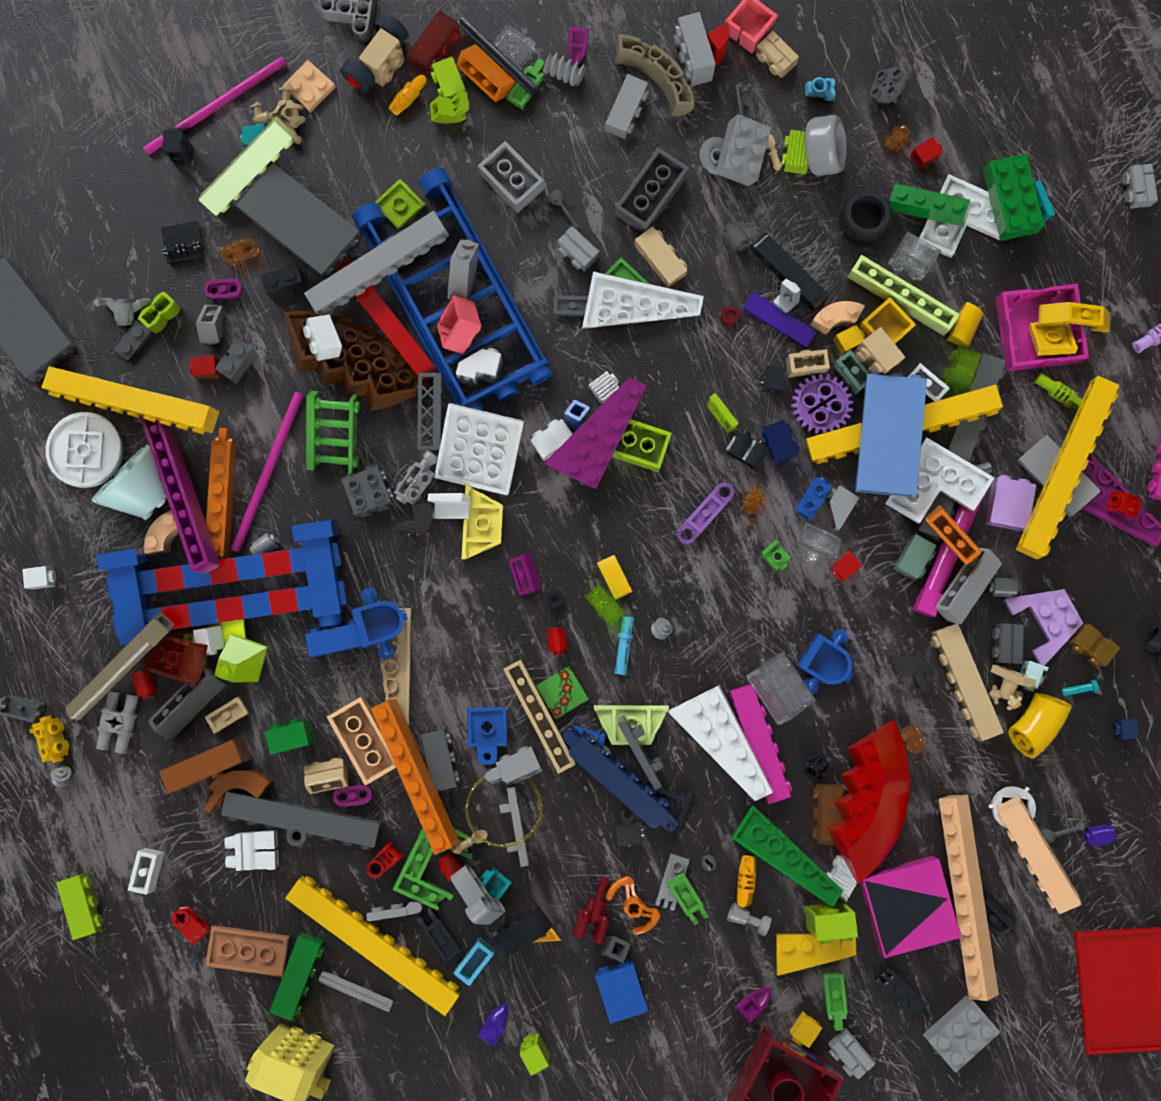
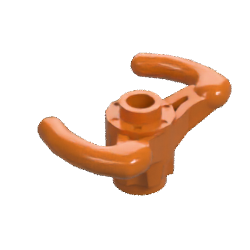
[605,876,660,935]

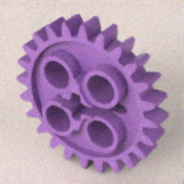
[791,373,854,435]

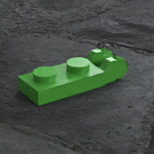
[667,873,709,925]

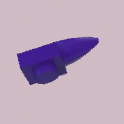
[478,1003,508,1046]

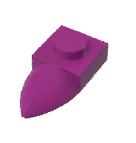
[568,27,589,65]
[735,987,771,1024]

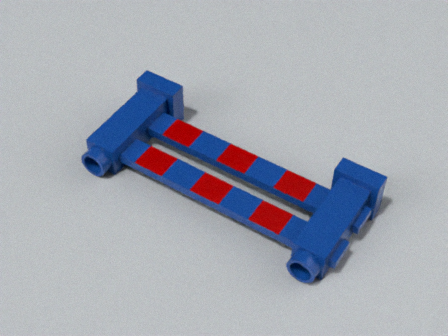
[96,519,348,651]

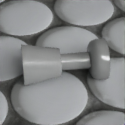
[727,902,771,936]

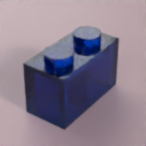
[761,419,799,466]

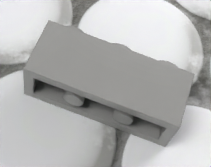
[605,74,650,140]

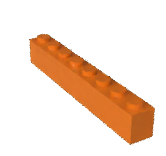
[371,699,460,855]

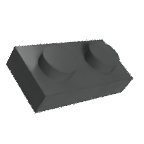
[553,295,588,317]
[113,320,153,362]

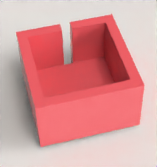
[725,0,778,53]
[437,295,481,354]

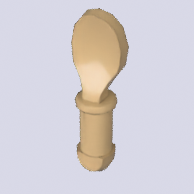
[766,134,782,171]
[452,830,488,854]

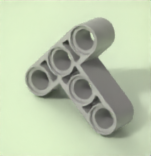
[318,0,377,43]
[451,864,505,925]

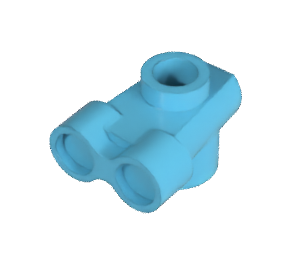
[805,77,835,101]

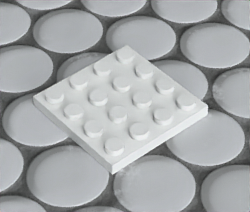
[434,403,524,495]

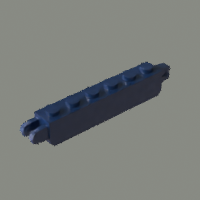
[563,725,679,832]

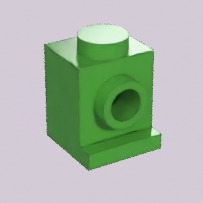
[759,540,791,571]

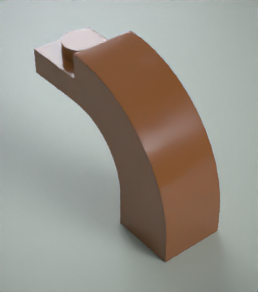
[203,769,274,813]

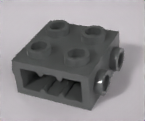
[341,465,394,519]

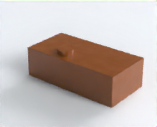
[159,738,252,794]

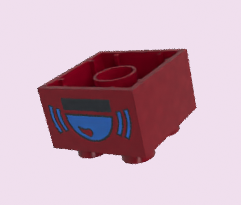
[727,1026,844,1101]

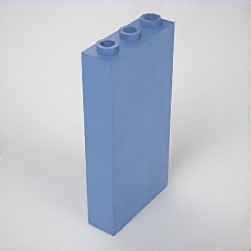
[855,372,927,497]

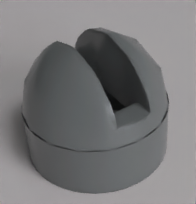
[701,855,717,871]

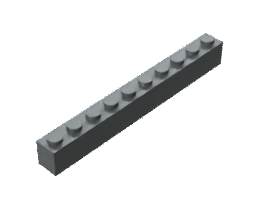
[916,353,1006,540]

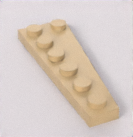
[378,608,412,725]

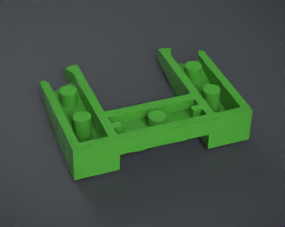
[393,827,472,910]

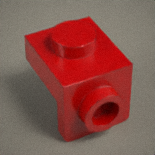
[1107,492,1142,518]

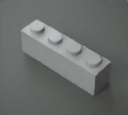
[935,547,1002,624]

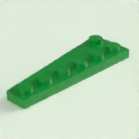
[732,806,844,907]

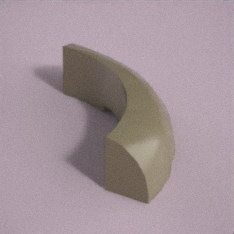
[615,34,694,117]

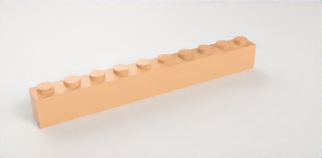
[939,795,999,1001]

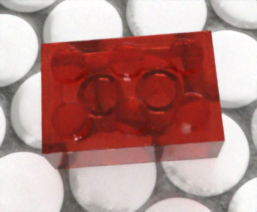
[143,634,208,683]

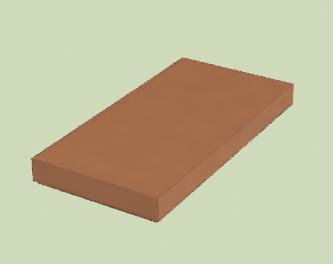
[205,925,290,977]

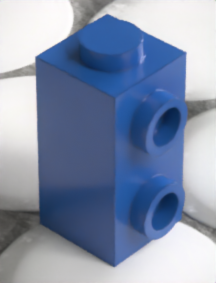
[793,477,832,521]

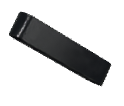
[750,233,828,311]

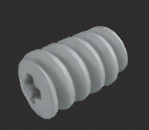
[543,52,585,86]

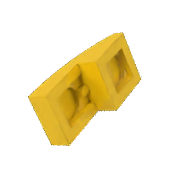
[597,555,632,600]

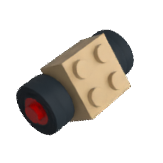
[340,12,409,93]

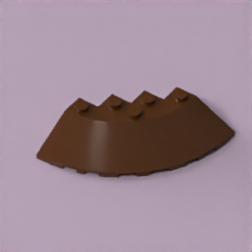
[284,311,429,411]

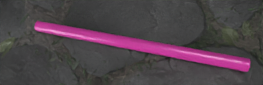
[143,56,287,155]
[231,392,304,553]

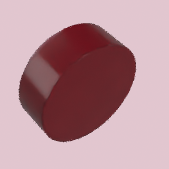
[721,306,740,326]

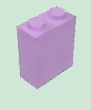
[985,475,1036,532]

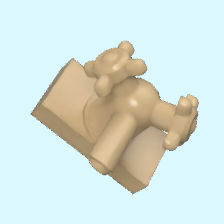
[989,664,1036,711]

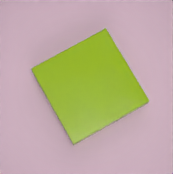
[375,179,426,231]
[706,393,739,434]

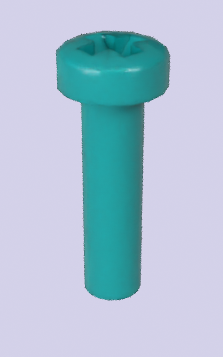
[1061,679,1099,696]

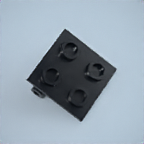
[161,221,204,264]

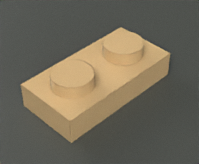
[205,697,249,734]

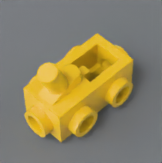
[30,715,69,763]

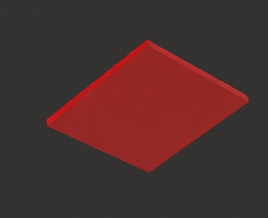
[1073,927,1161,1055]

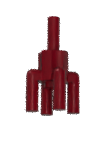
[572,876,609,945]

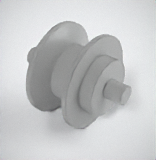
[651,618,672,639]
[50,765,72,787]

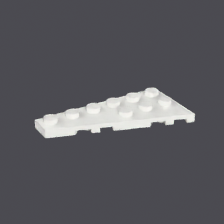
[582,272,704,329]

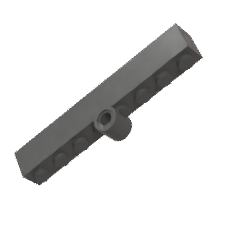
[221,790,382,850]

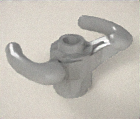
[93,298,152,325]

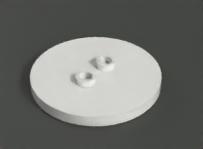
[46,412,124,488]

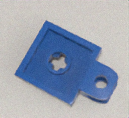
[467,707,507,765]

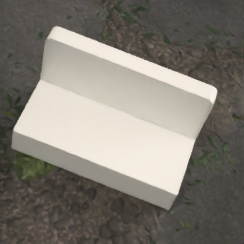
[428,493,471,519]

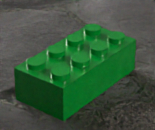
[983,154,1045,241]

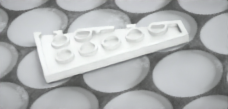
[668,685,774,801]

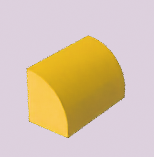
[947,302,983,349]

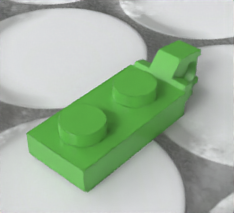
[507,58,545,110]
[822,972,848,1031]

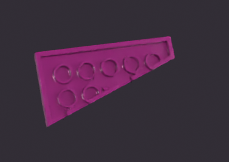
[544,377,647,490]

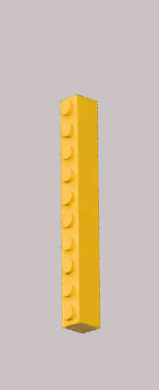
[42,366,220,435]
[1015,376,1119,559]
[806,385,1003,465]
[285,876,461,1016]

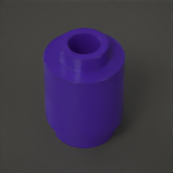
[1083,824,1116,847]

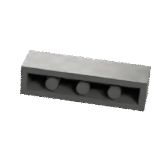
[148,665,226,741]

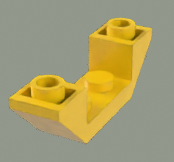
[1039,302,1110,333]

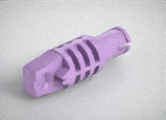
[1132,324,1161,353]

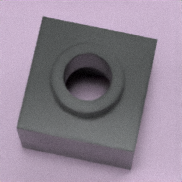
[601,935,631,963]

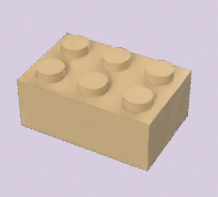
[853,327,905,375]

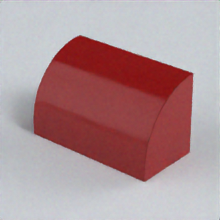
[707,23,729,66]

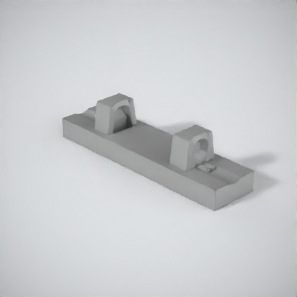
[499,785,529,867]

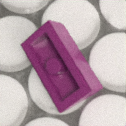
[508,553,542,596]

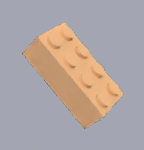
[327,697,396,785]

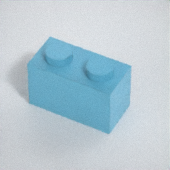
[454,937,495,986]

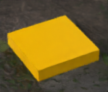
[1028,322,1078,356]

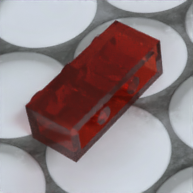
[407,10,460,75]

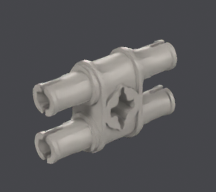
[96,691,139,754]

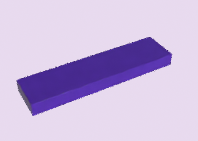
[743,292,817,349]

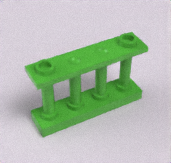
[306,391,360,474]

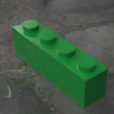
[889,184,970,227]
[269,932,325,1021]

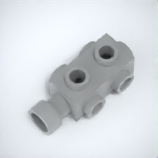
[394,450,438,506]

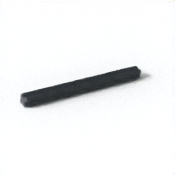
[457,17,539,95]

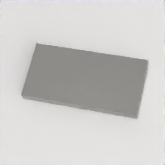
[1017,435,1101,517]

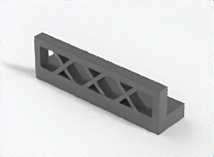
[417,373,443,450]

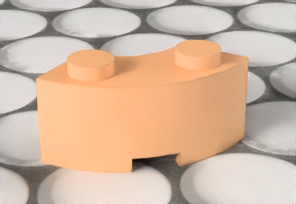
[810,301,865,335]
[144,511,179,556]

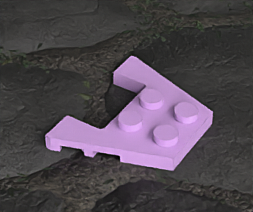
[1003,589,1083,666]

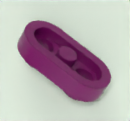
[204,278,243,300]
[333,784,373,807]

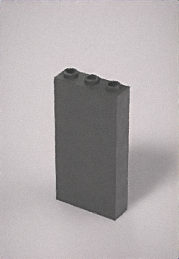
[236,163,363,280]
[0,257,78,382]

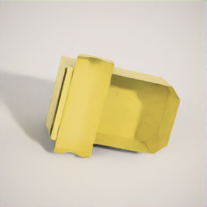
[245,1023,335,1101]

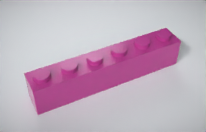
[728,684,792,804]

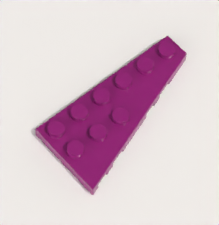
[1082,454,1161,547]

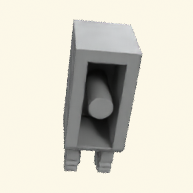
[485,746,542,786]

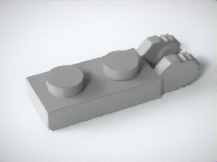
[366,901,424,921]

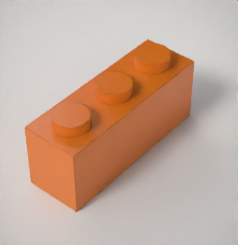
[456,44,515,102]
[925,505,982,565]

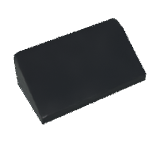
[983,892,1016,937]

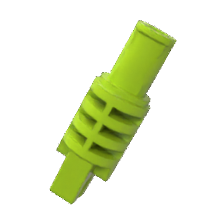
[1034,373,1082,410]

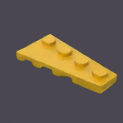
[776,934,856,976]

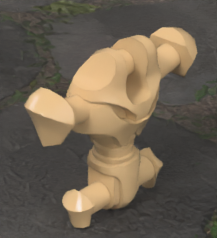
[251,83,305,145]

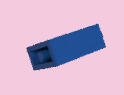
[595,959,648,1024]

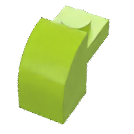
[430,91,469,124]

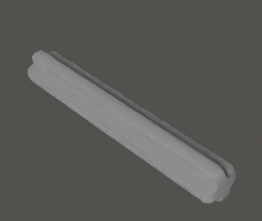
[318,971,393,1012]

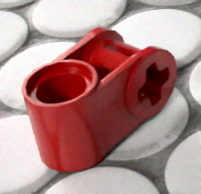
[366,841,404,878]
[171,906,210,945]

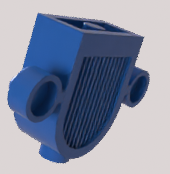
[351,588,408,659]
[796,629,854,694]

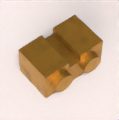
[1068,624,1120,667]

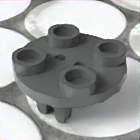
[870,68,906,104]

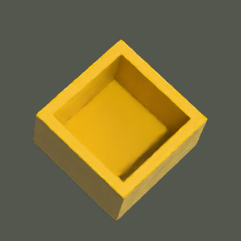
[858,297,916,344]

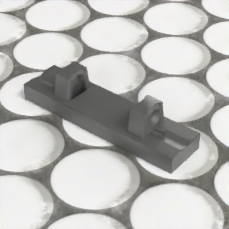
[617,715,664,790]

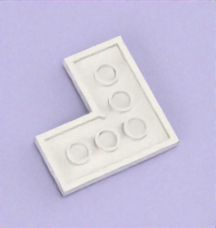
[917,175,1000,258]
[885,438,994,524]

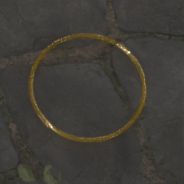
[465,776,542,847]

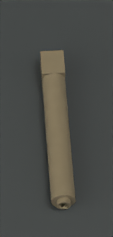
[66,612,175,720]

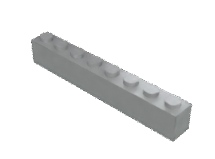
[304,211,449,316]

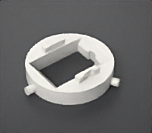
[988,786,1036,829]

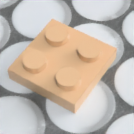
[283,60,336,113]

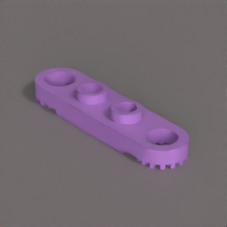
[677,482,734,545]

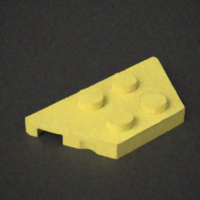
[462,486,503,560]

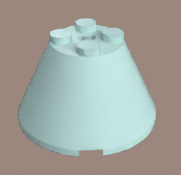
[91,444,167,520]

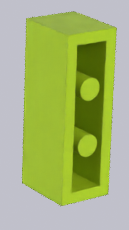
[56,873,103,940]

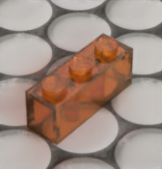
[812,783,843,845]

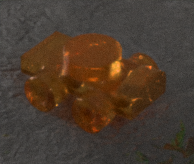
[883,125,910,152]
[741,487,766,515]
[900,724,927,754]

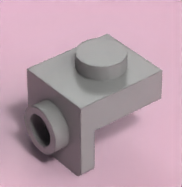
[773,278,801,313]

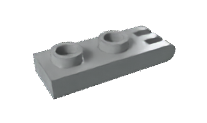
[655,853,690,911]

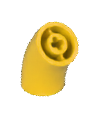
[1008,693,1072,759]

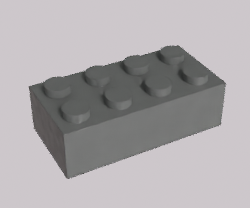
[615,147,689,234]

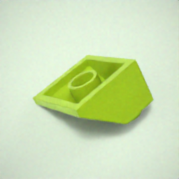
[214,634,268,682]

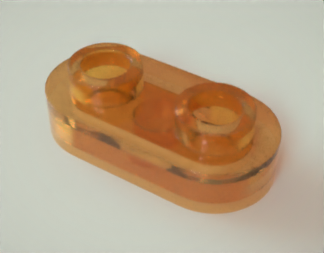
[220,237,258,265]

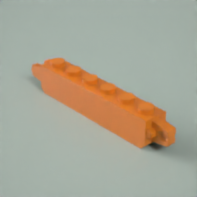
[206,428,237,560]

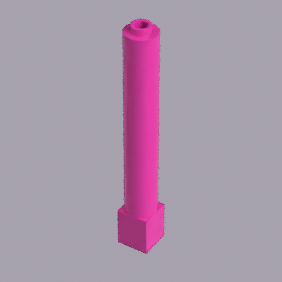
[912,496,984,617]

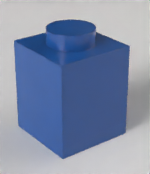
[564,399,591,430]

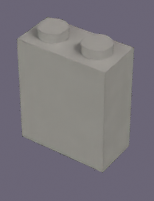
[447,240,479,300]

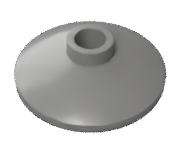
[699,137,724,175]

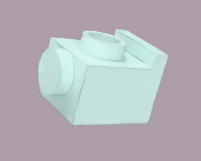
[1020,661,1049,692]

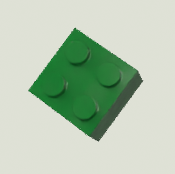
[265,718,317,755]

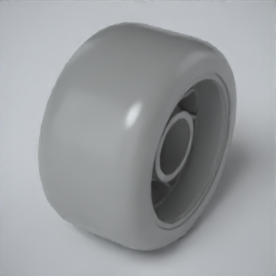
[805,115,847,176]

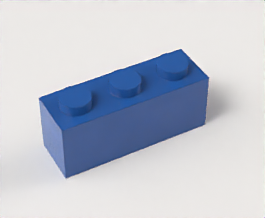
[305,620,362,657]

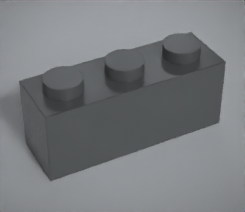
[421,729,460,792]

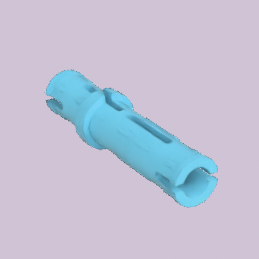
[614,616,634,675]

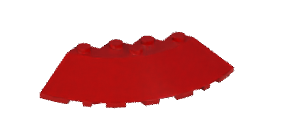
[828,720,910,883]

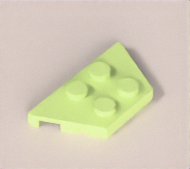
[594,705,669,745]

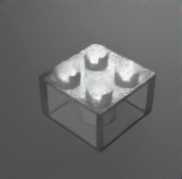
[888,232,941,281]

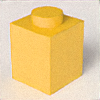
[833,325,865,356]
[790,1012,822,1048]

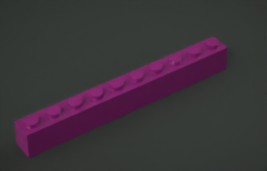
[139,415,220,574]

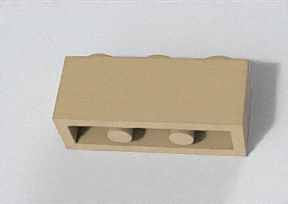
[634,226,687,288]

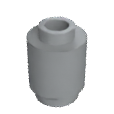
[250,532,280,555]

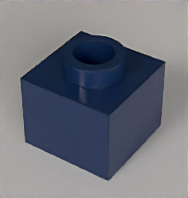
[1112,719,1139,739]

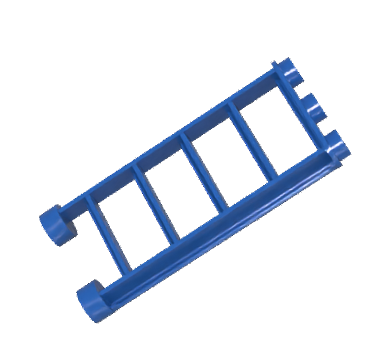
[352,167,553,411]

